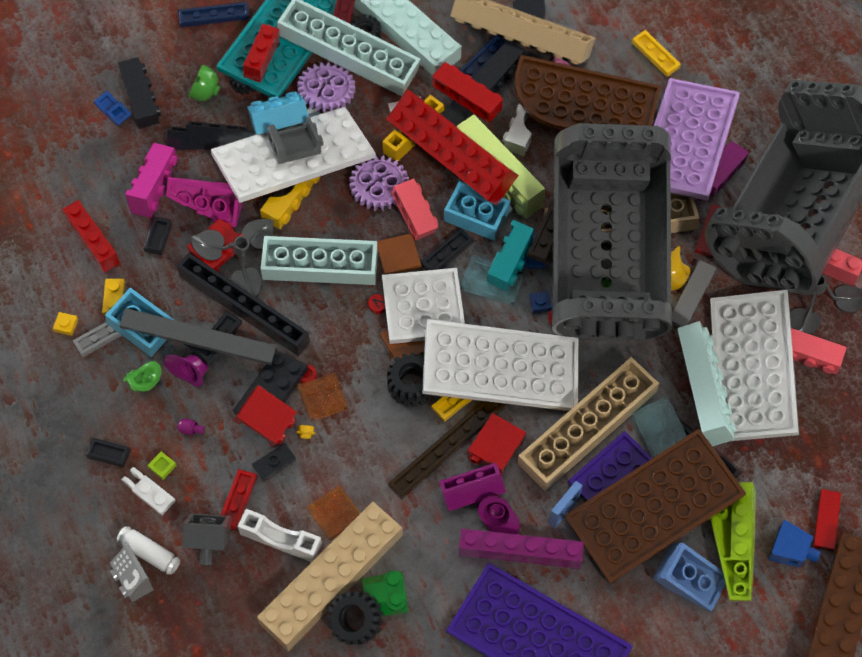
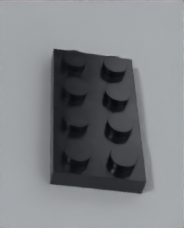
[233,350,309,415]

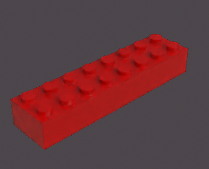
[386,89,519,205]

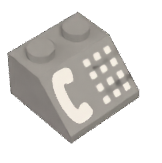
[110,544,154,602]

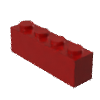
[432,62,503,123]
[62,200,120,273]

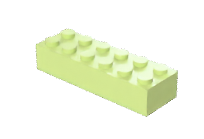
[457,115,545,219]

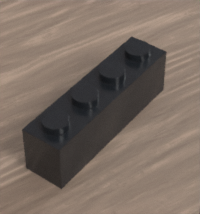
[118,57,161,129]

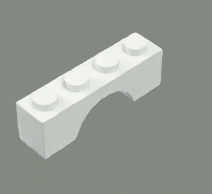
[502,103,532,157]
[238,509,322,562]

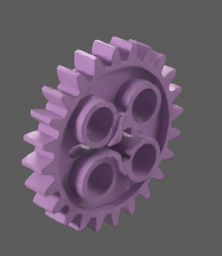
[297,62,355,113]
[349,156,409,211]

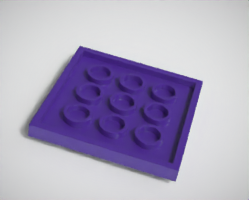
[567,431,652,501]

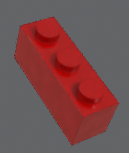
[243,24,280,83]

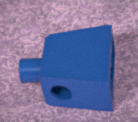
[768,520,821,567]

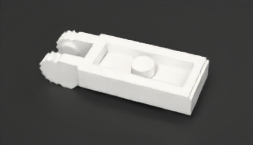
[121,467,175,516]

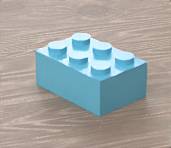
[247,92,309,135]
[444,181,510,241]
[105,288,174,357]

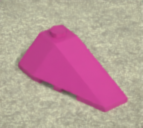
[166,177,243,227]

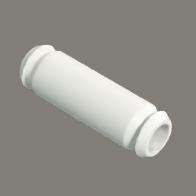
[117,527,180,574]

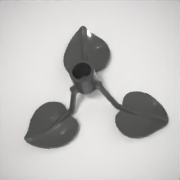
[191,219,273,297]
[790,275,862,335]

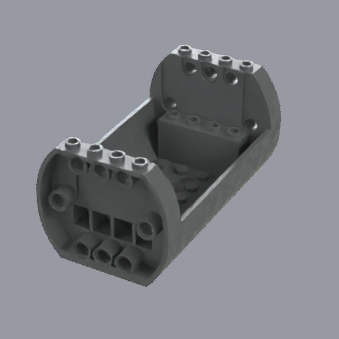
[705,80,862,295]
[552,123,672,341]

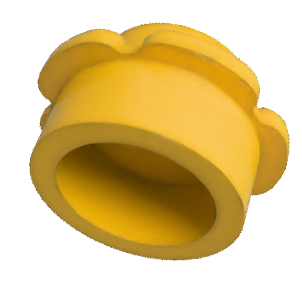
[296,425,315,439]

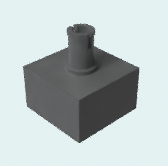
[182,513,231,565]

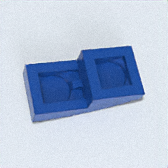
[94,91,132,126]

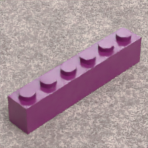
[459,528,584,569]

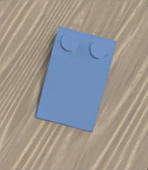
[653,543,726,612]

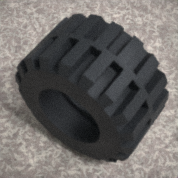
[387,353,431,407]
[327,592,384,645]

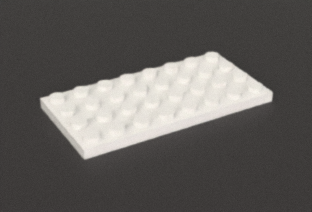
[211,107,375,203]
[710,290,799,441]
[422,319,578,411]

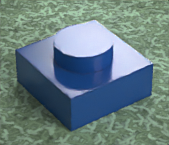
[529,291,552,314]

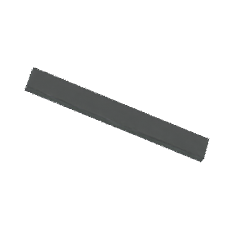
[120,308,276,365]

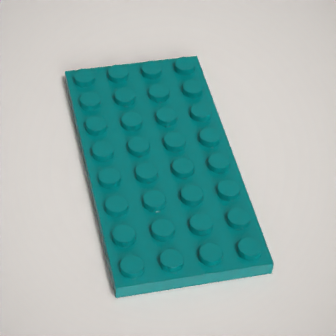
[216,0,337,98]

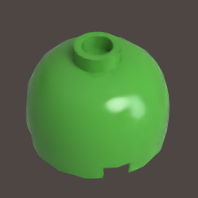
[188,64,220,101]

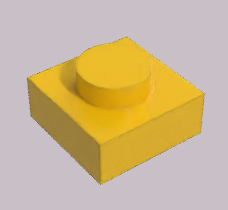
[53,312,78,336]

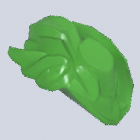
[123,361,162,392]

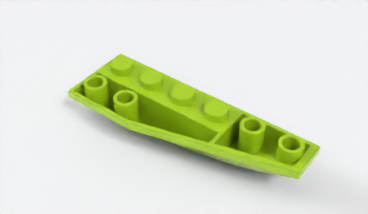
[711,482,756,601]

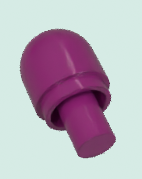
[177,418,205,436]

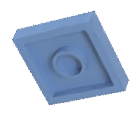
[549,481,583,529]

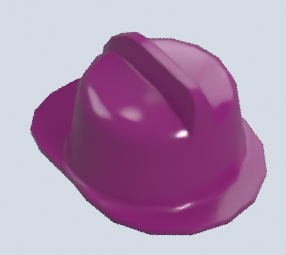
[164,355,209,387]
[478,496,520,535]

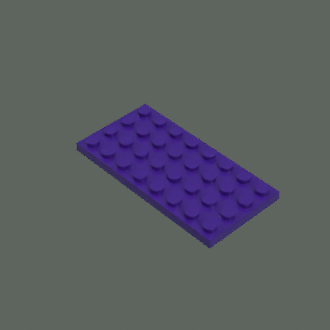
[446,562,633,657]

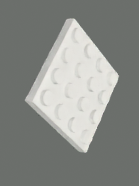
[382,268,465,344]

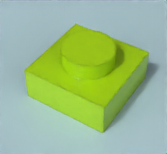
[147,451,177,480]

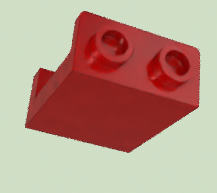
[187,218,243,273]
[233,385,297,447]
[467,413,526,476]

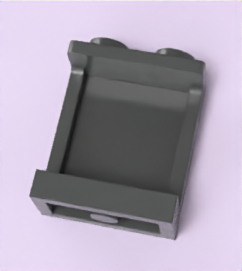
[267,117,324,164]

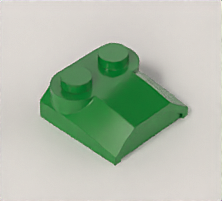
[362,570,408,617]

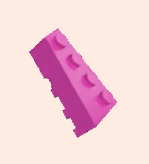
[125,143,178,218]

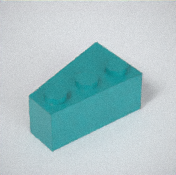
[487,220,534,291]

